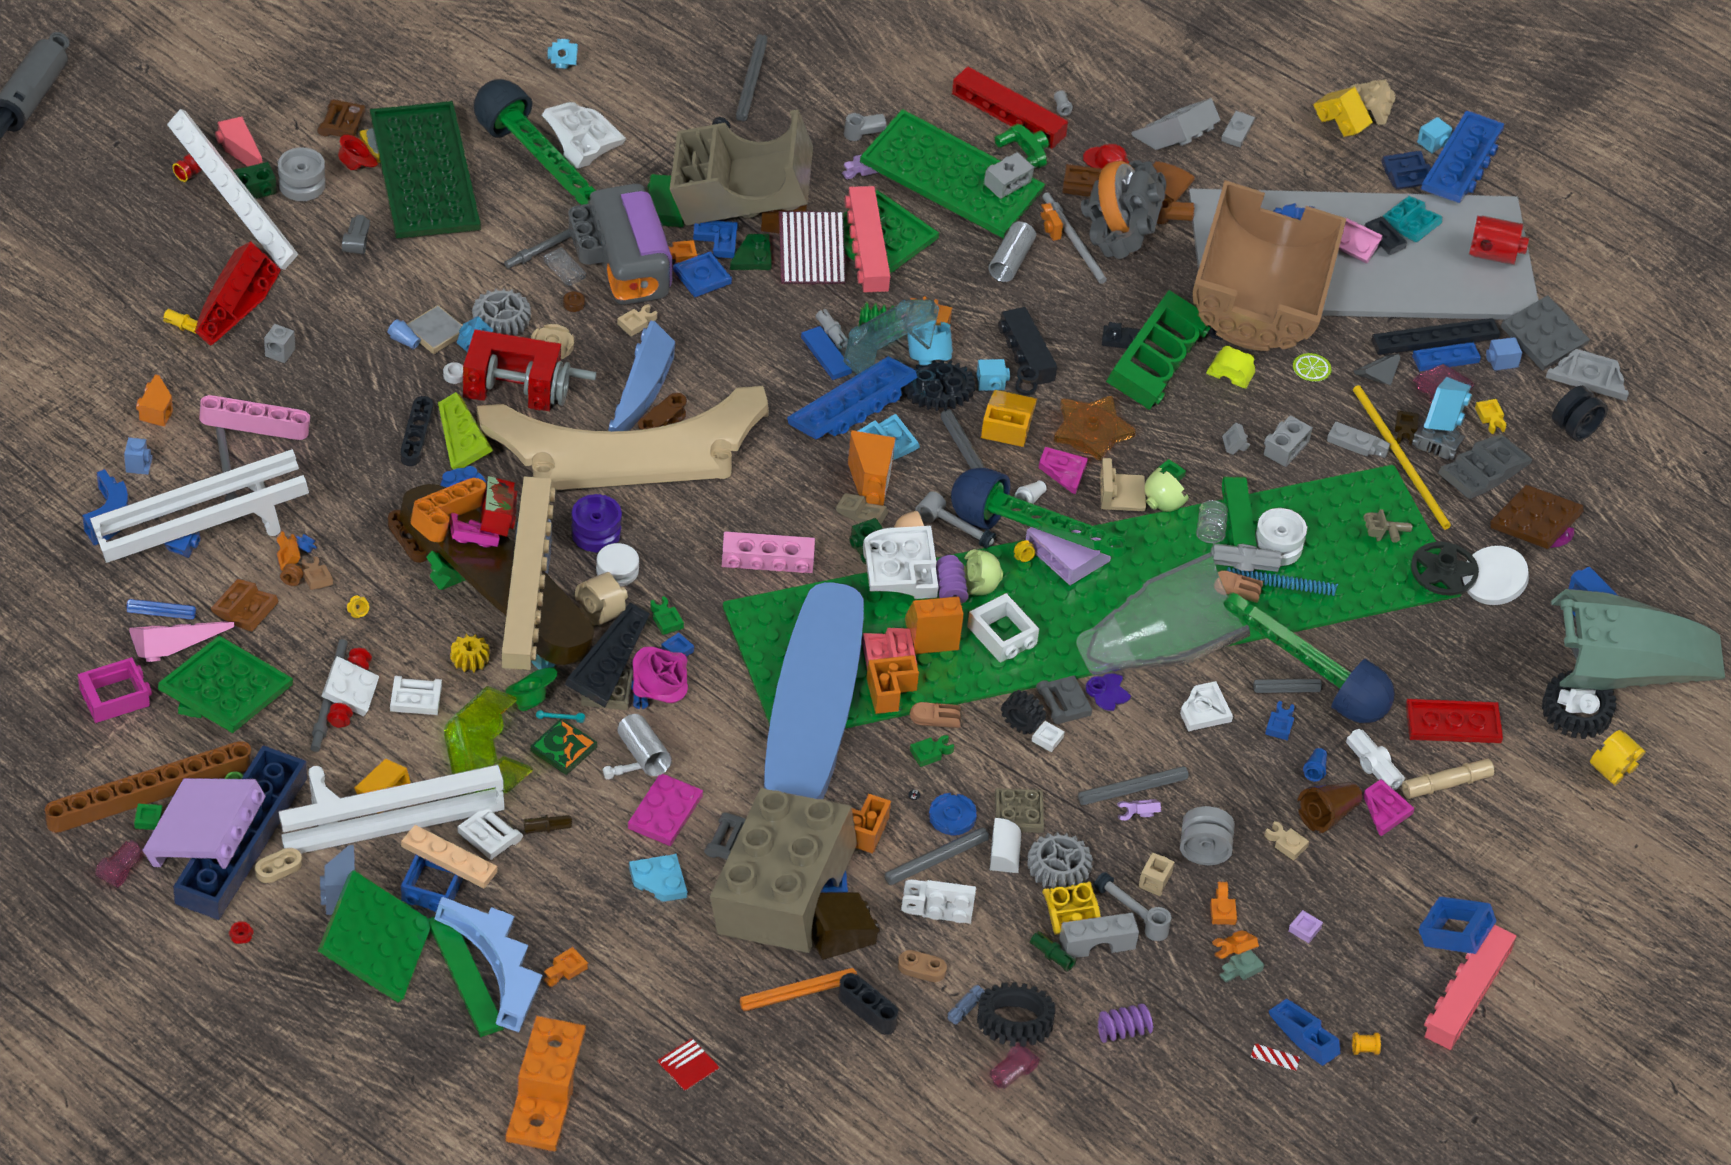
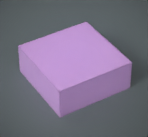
[1289,910,1323,943]

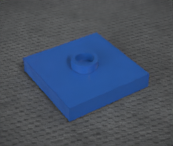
[673,251,732,297]

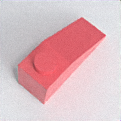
[215,116,262,166]

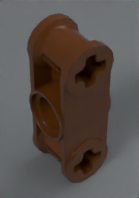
[638,393,687,430]

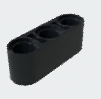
[838,973,898,1035]

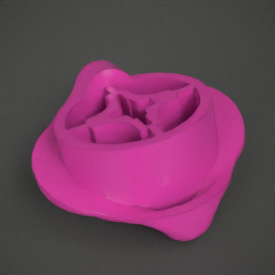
[633,646,688,703]

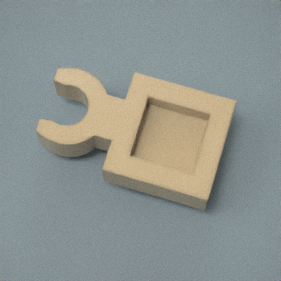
[617,304,657,336]
[1264,821,1309,861]

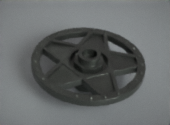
[1411,542,1479,596]

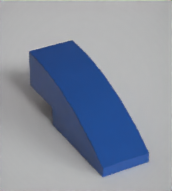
[1269,999,1340,1066]

